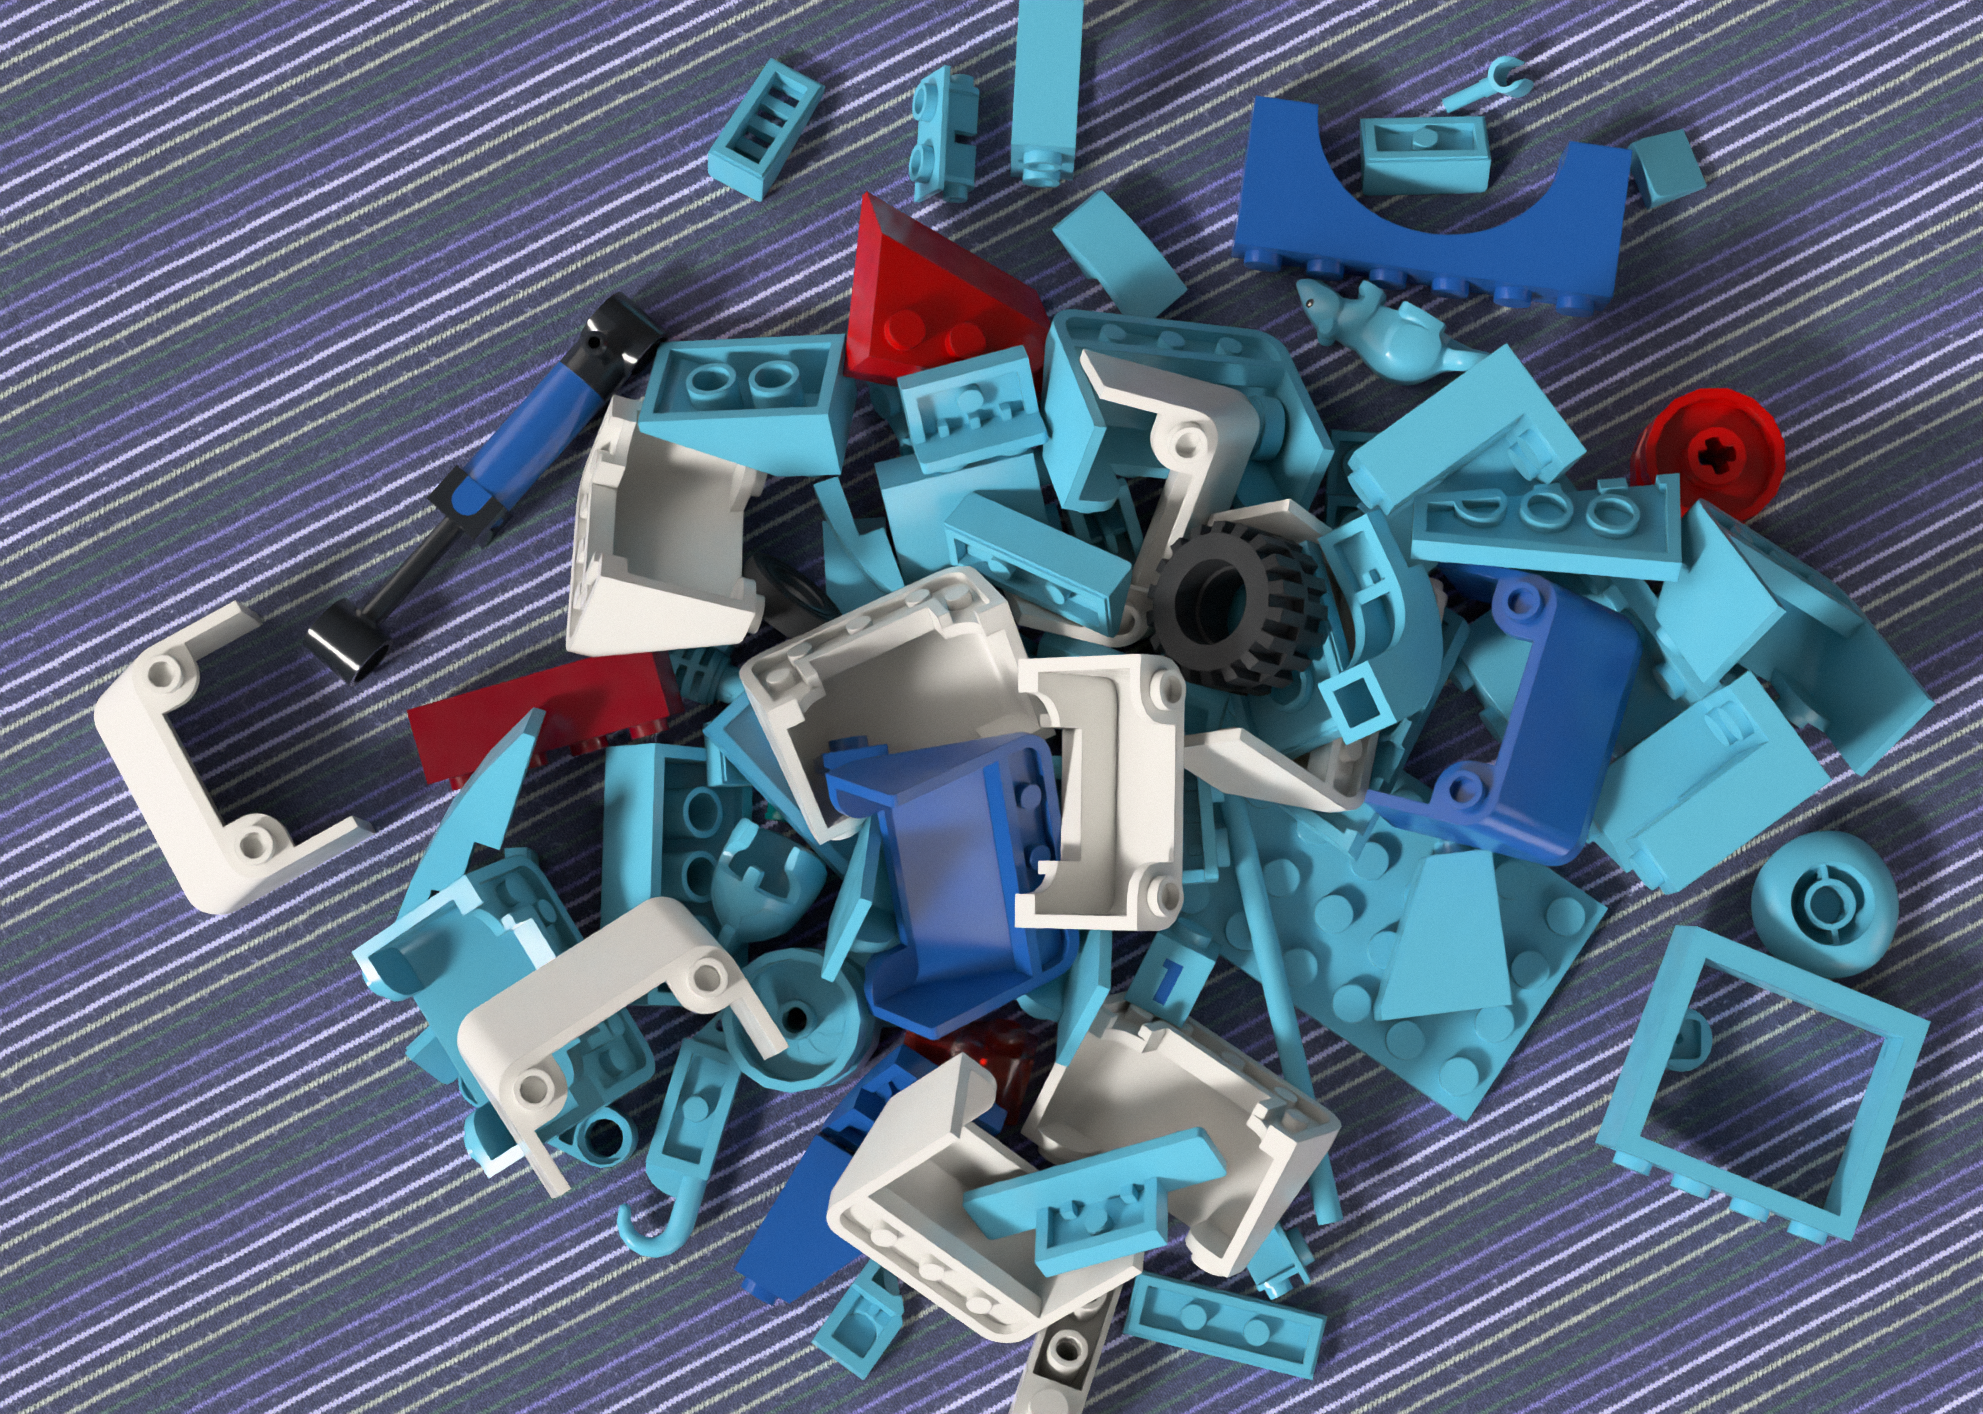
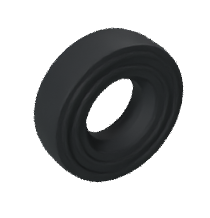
[742,552,842,639]

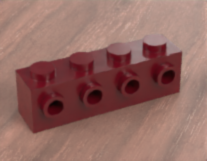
[406,650,685,791]

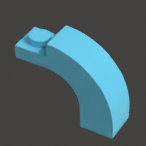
[1317,508,1443,745]

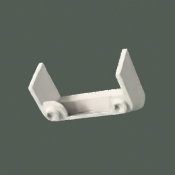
[1003,349,1260,647]
[1184,499,1380,813]
[94,600,376,915]
[457,897,790,1198]

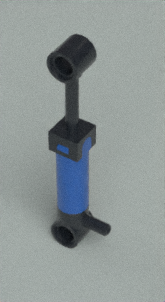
[303,291,669,687]

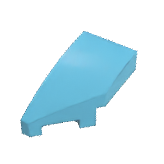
[811,1258,905,1380]

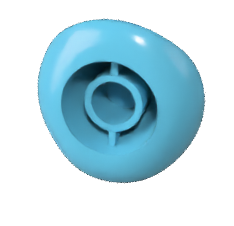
[1751,830,1899,979]

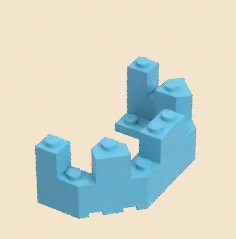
[1347,343,1832,895]

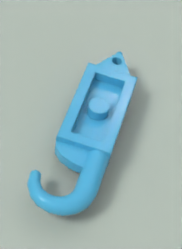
[617,1010,742,1258]

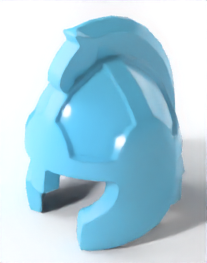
[711,818,827,957]

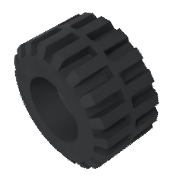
[1146,521,1328,696]

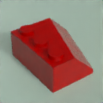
[843,191,1051,402]

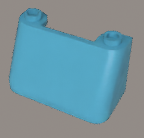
[352,855,655,1178]

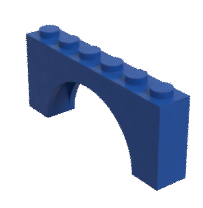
[1231,95,1633,317]

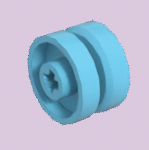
[722,947,883,1093]

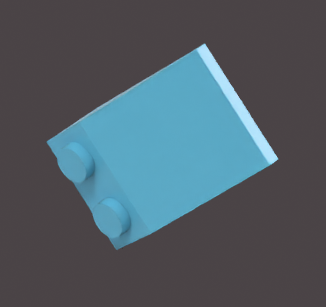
[638,334,858,477]

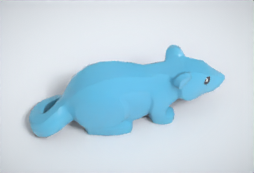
[1296,278,1491,386]

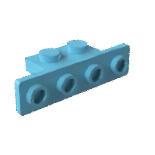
[962,1127,1227,1278]

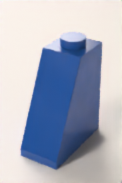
[734,1133,863,1306]

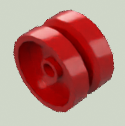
[1630,388,1786,524]

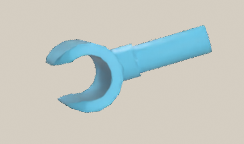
[1442,56,1534,113]

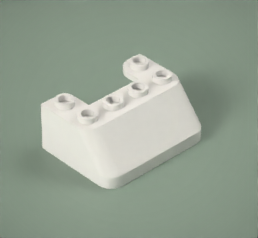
[826,1052,1144,1343]

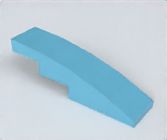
[395,707,546,922]

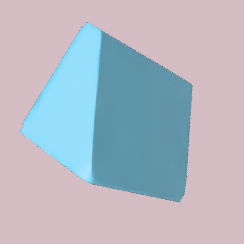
[1360,116,1491,196]

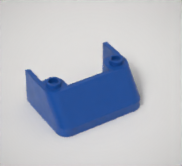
[1364,562,1643,866]

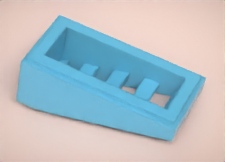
[708,58,825,202]

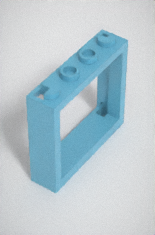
[1595,925,1931,1246]

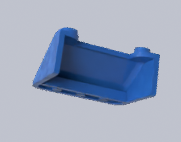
[825,732,1079,1040]

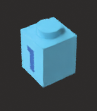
[1124,918,1222,1029]

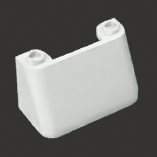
[566,395,767,657]
[739,566,1056,845]
[1015,654,1186,931]
[1020,991,1342,1278]

